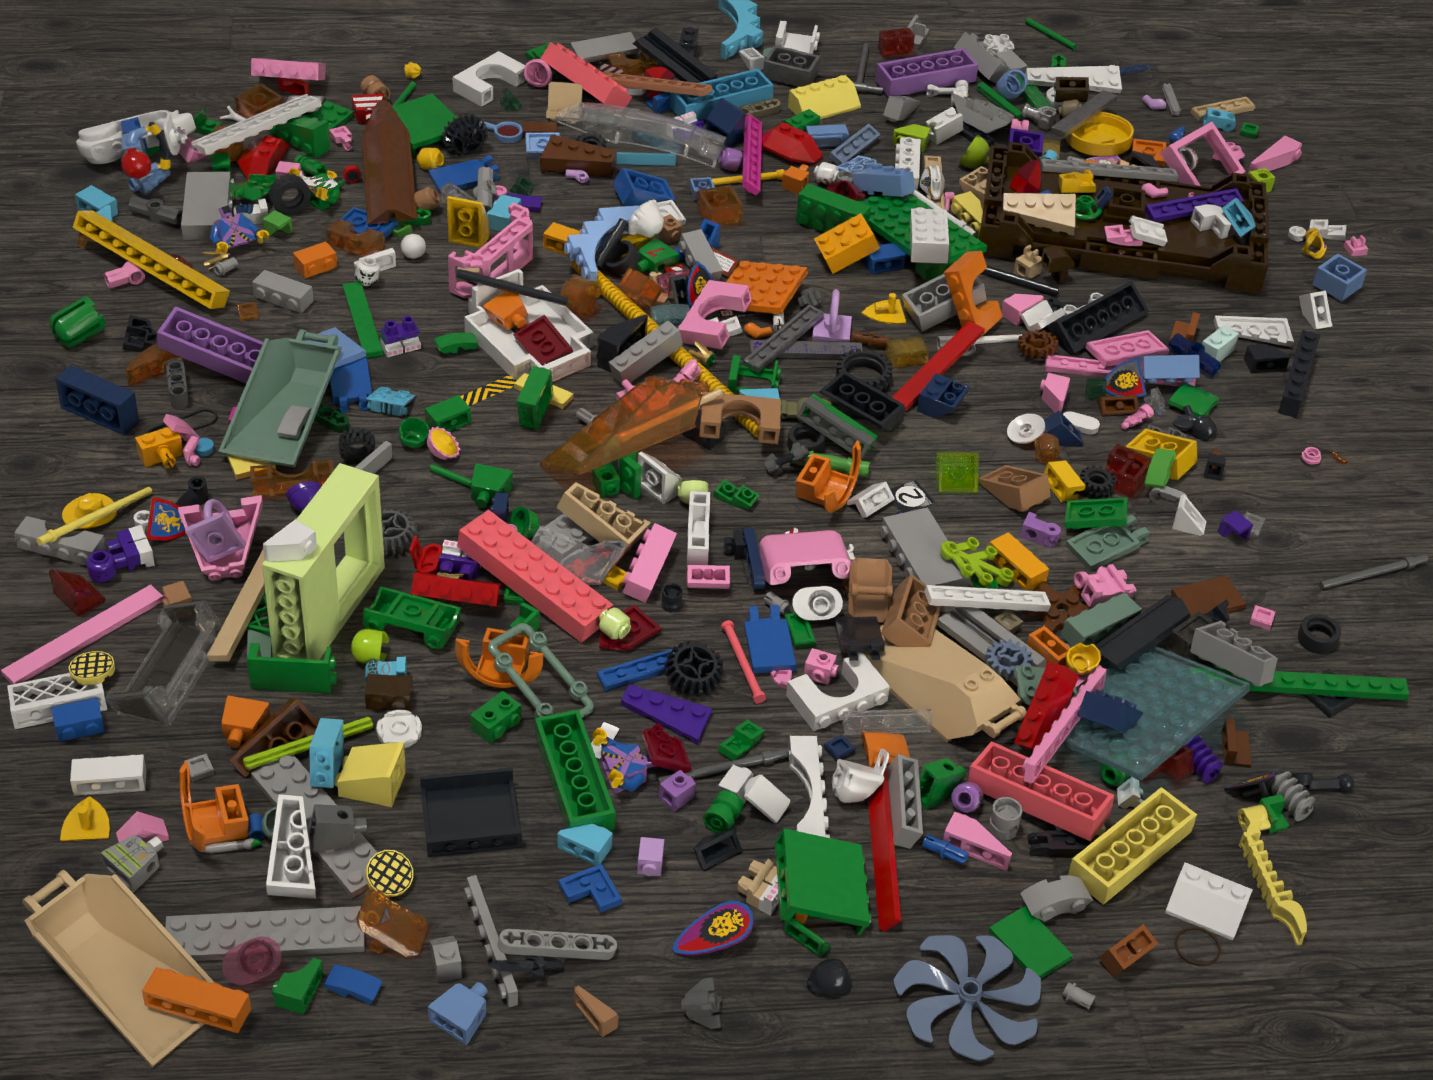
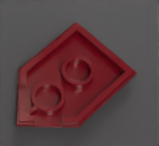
[599,604,662,650]
[641,723,692,773]

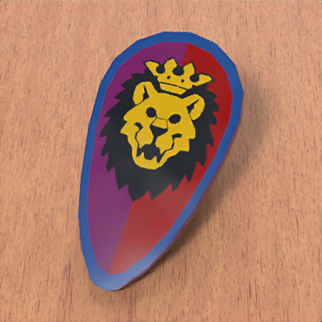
[672,901,754,956]

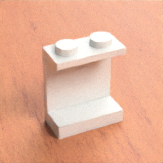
[775,21,820,54]

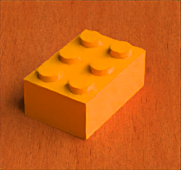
[814,213,880,274]

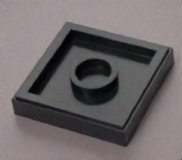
[1302,669,1360,718]

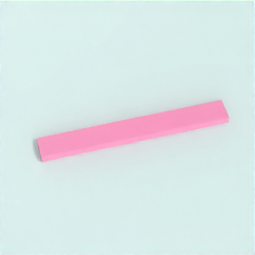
[1045,355,1196,387]
[1,584,164,685]

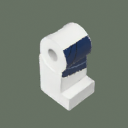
[233,199,268,224]

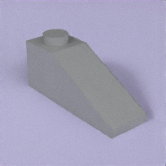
[883,96,921,123]

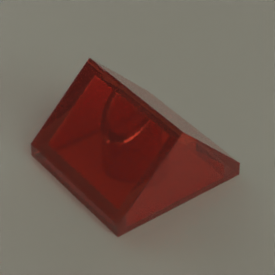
[49,569,106,616]

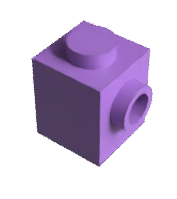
[659,770,696,812]

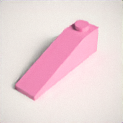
[1248,136,1302,174]

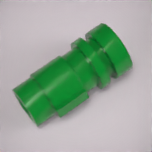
[294,154,327,176]

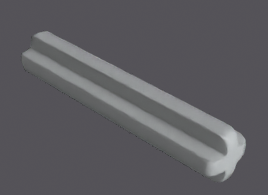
[1162,83,1181,116]

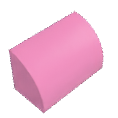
[686,565,730,589]

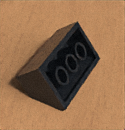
[820,370,905,432]

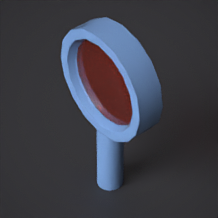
[484,121,523,143]

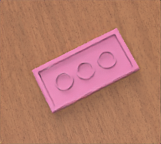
[1086,330,1169,367]

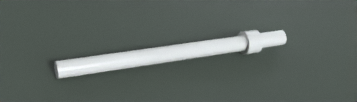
[911,189,977,237]

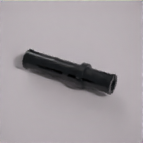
[595,218,629,269]

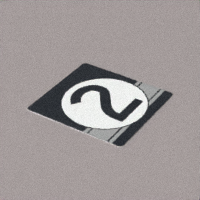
[890,480,934,513]

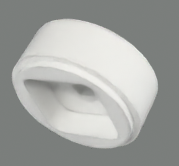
[1288,226,1306,242]

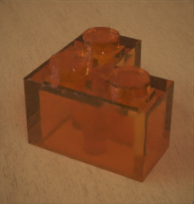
[618,268,663,308]

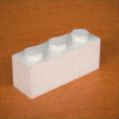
[70,755,146,796]

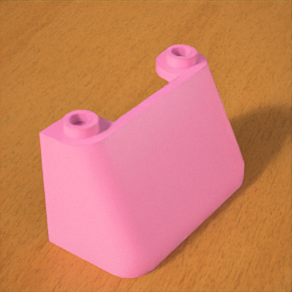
[760,530,852,585]

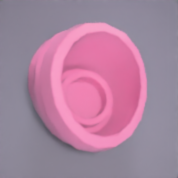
[524,59,552,87]

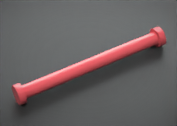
[721,620,766,704]

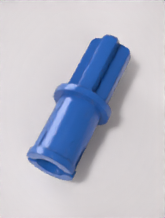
[922,834,969,864]

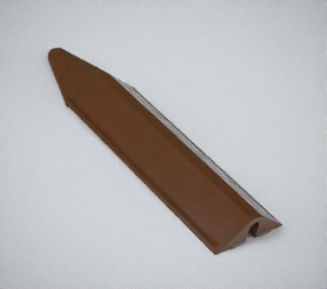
[361,100,418,224]

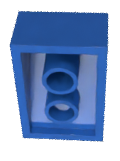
[613,167,676,206]

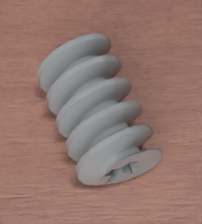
[1267,771,1315,821]

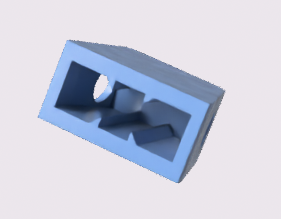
[428,982,488,1045]

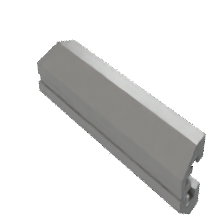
[936,607,1047,687]

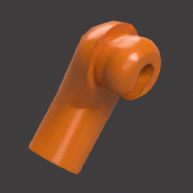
[744,323,772,339]

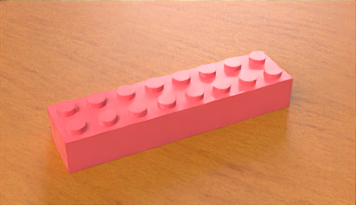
[457,510,613,643]

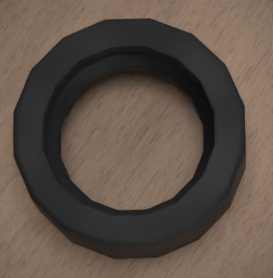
[605,240,640,276]
[787,423,825,454]
[1298,614,1341,654]

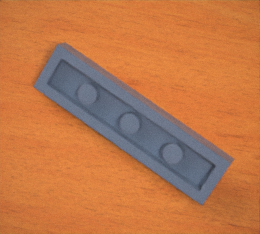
[828,123,881,166]

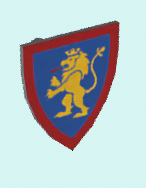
[146,497,186,541]

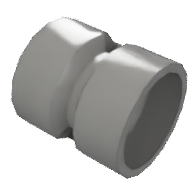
[988,797,1023,840]

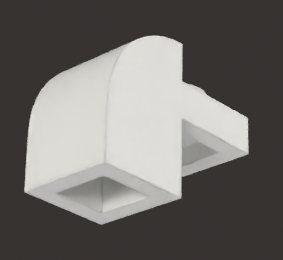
[1191,205,1231,239]

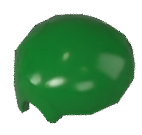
[398,417,429,448]

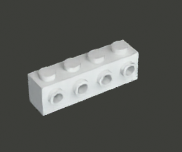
[895,137,921,191]

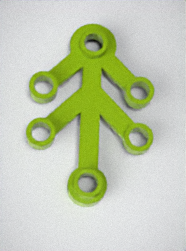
[940,537,1014,587]

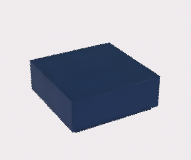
[1095,186,1113,208]
[824,735,856,762]

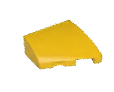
[1059,170,1096,193]

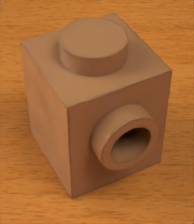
[656,214,683,245]
[162,581,194,619]

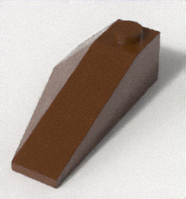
[229,698,319,777]

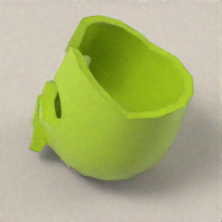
[351,629,389,664]

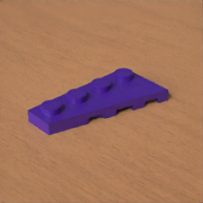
[621,684,712,745]

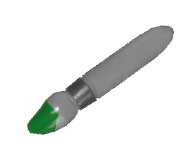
[204,838,261,853]

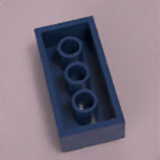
[55,365,140,436]

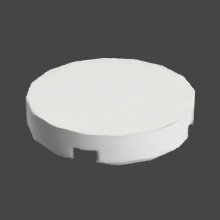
[376,710,422,748]

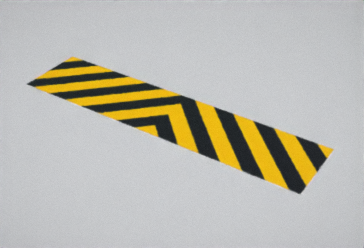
[460,375,519,406]

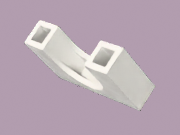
[453,51,527,107]
[786,652,890,731]

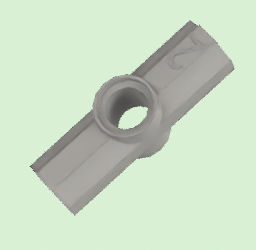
[473,167,497,214]

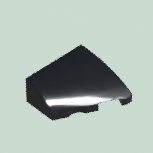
[122,315,161,352]

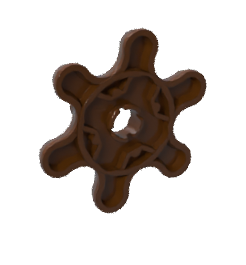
[1022,583,1094,634]

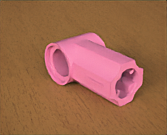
[104,261,145,289]

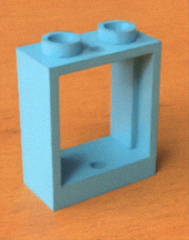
[310,718,343,788]

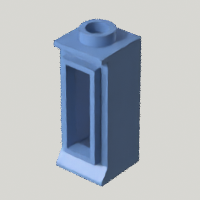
[806,124,849,148]

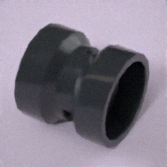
[661,583,683,613]

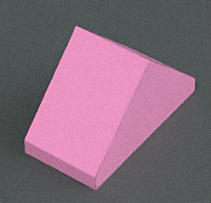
[116,811,169,843]

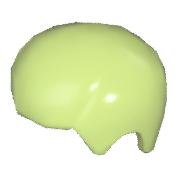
[677,480,708,504]

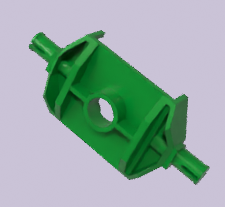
[229,173,278,201]

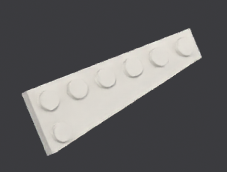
[1025,65,1122,93]

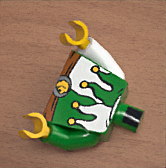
[288,167,344,211]

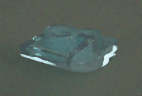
[650,304,690,325]

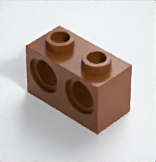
[1098,924,1159,977]

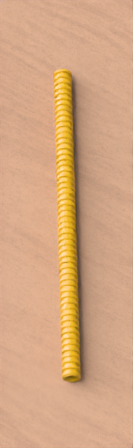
[571,261,759,438]

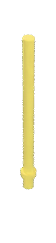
[36,487,152,546]

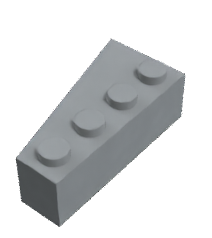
[1190,621,1278,686]

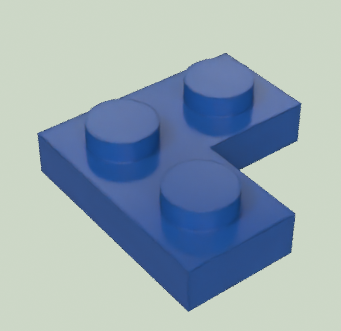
[558,864,622,913]

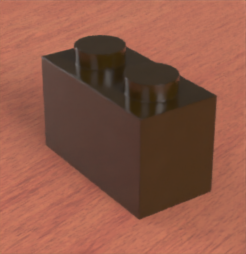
[1054,77,1089,102]
[365,674,413,711]

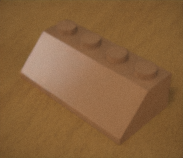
[881,574,941,647]

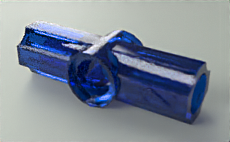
[1168,333,1222,376]

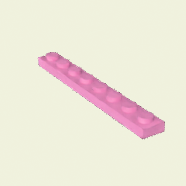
[1022,667,1107,783]

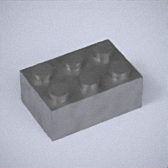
[763,45,820,87]

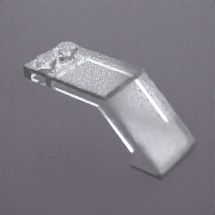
[531,526,622,585]

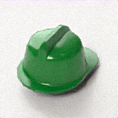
[510,506,541,538]

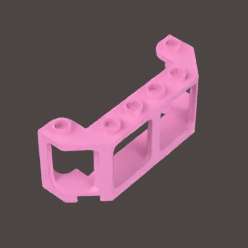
[448,202,533,298]

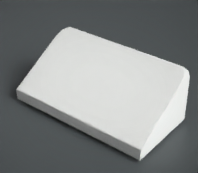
[744,775,790,824]

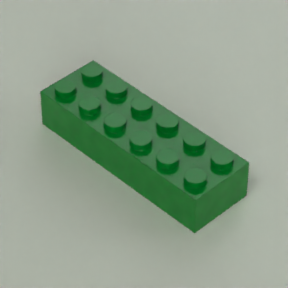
[535,709,616,831]

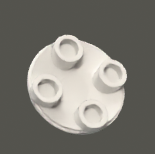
[983,34,1014,53]

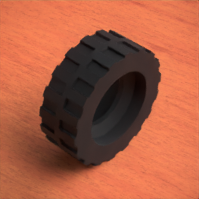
[269,174,311,215]

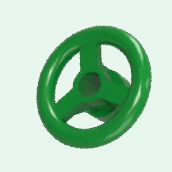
[1075,195,1102,220]

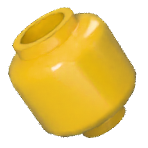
[417,148,444,170]

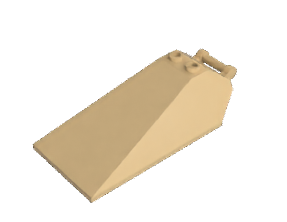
[847,625,1027,743]
[22,870,215,1067]

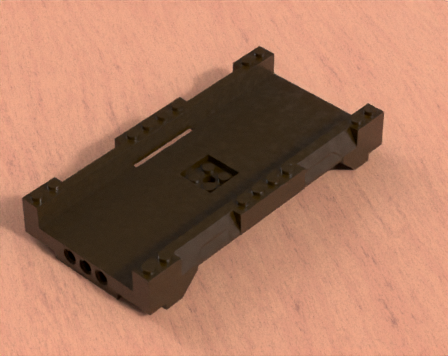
[978,142,1269,294]

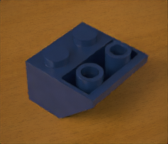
[706,98,745,148]
[917,373,970,418]
[1077,689,1143,733]

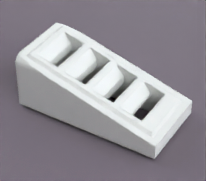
[739,48,765,70]

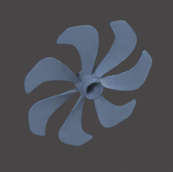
[893,935,1041,1061]

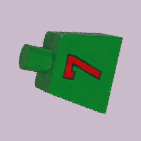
[634,238,679,274]

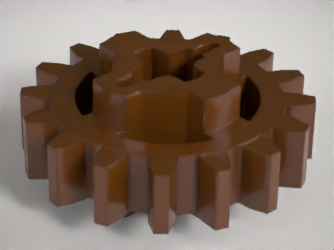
[1017,329,1058,359]

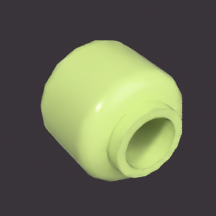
[599,608,631,640]

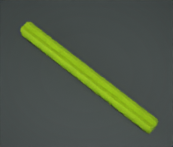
[243,717,373,770]

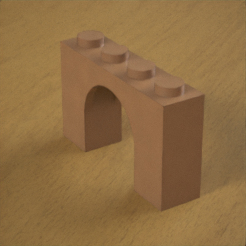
[699,392,781,444]

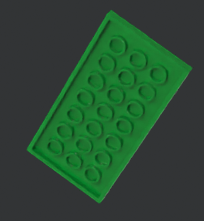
[858,194,987,269]

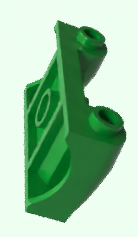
[363,587,461,649]

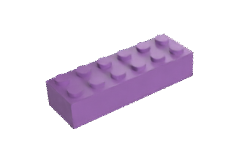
[875,48,978,97]
[157,306,264,384]

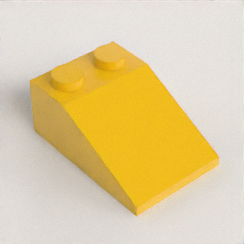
[447,196,489,248]
[1125,429,1198,480]

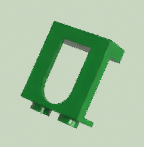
[728,355,781,395]

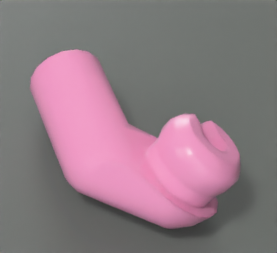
[1142,183,1168,198]
[183,436,200,466]

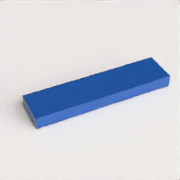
[597,649,684,691]

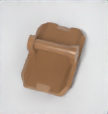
[848,558,893,622]

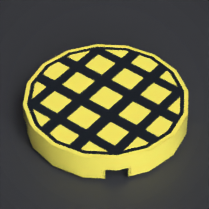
[69,651,115,685]
[365,850,413,898]

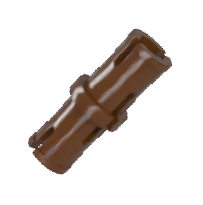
[851,331,890,348]

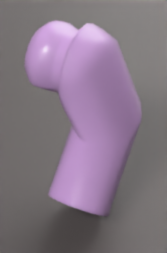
[1142,95,1166,110]
[566,169,589,183]

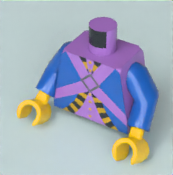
[210,205,269,254]
[592,728,656,794]

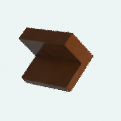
[1221,717,1251,768]

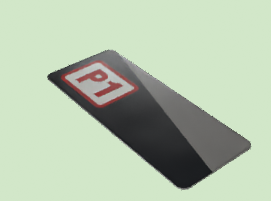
[718,309,755,318]

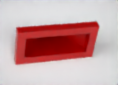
[278,77,310,96]

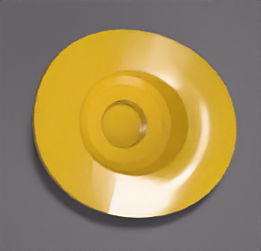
[62,493,117,529]

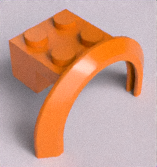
[796,440,861,513]
[455,628,544,688]
[179,761,249,853]

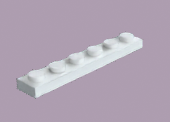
[924,585,1051,612]

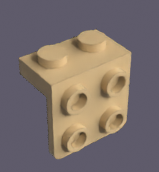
[546,82,583,123]

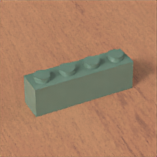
[1060,593,1142,647]

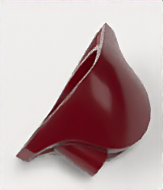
[827,180,865,201]

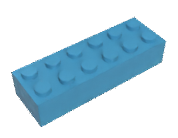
[670,69,774,121]

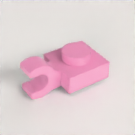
[329,126,352,151]

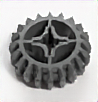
[381,508,417,557]

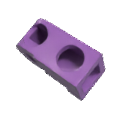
[1020,512,1061,547]

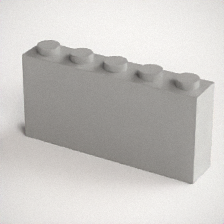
[181,172,235,240]
[880,508,970,587]

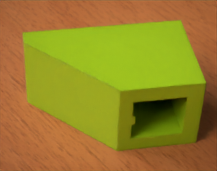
[892,124,931,152]

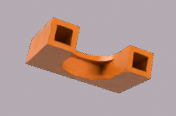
[944,251,1003,338]

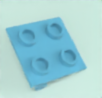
[366,387,416,417]

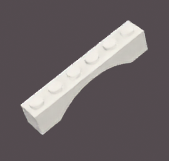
[788,736,830,838]

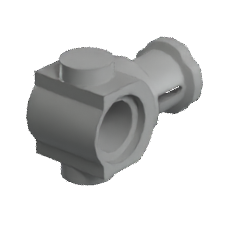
[1022,104,1056,131]

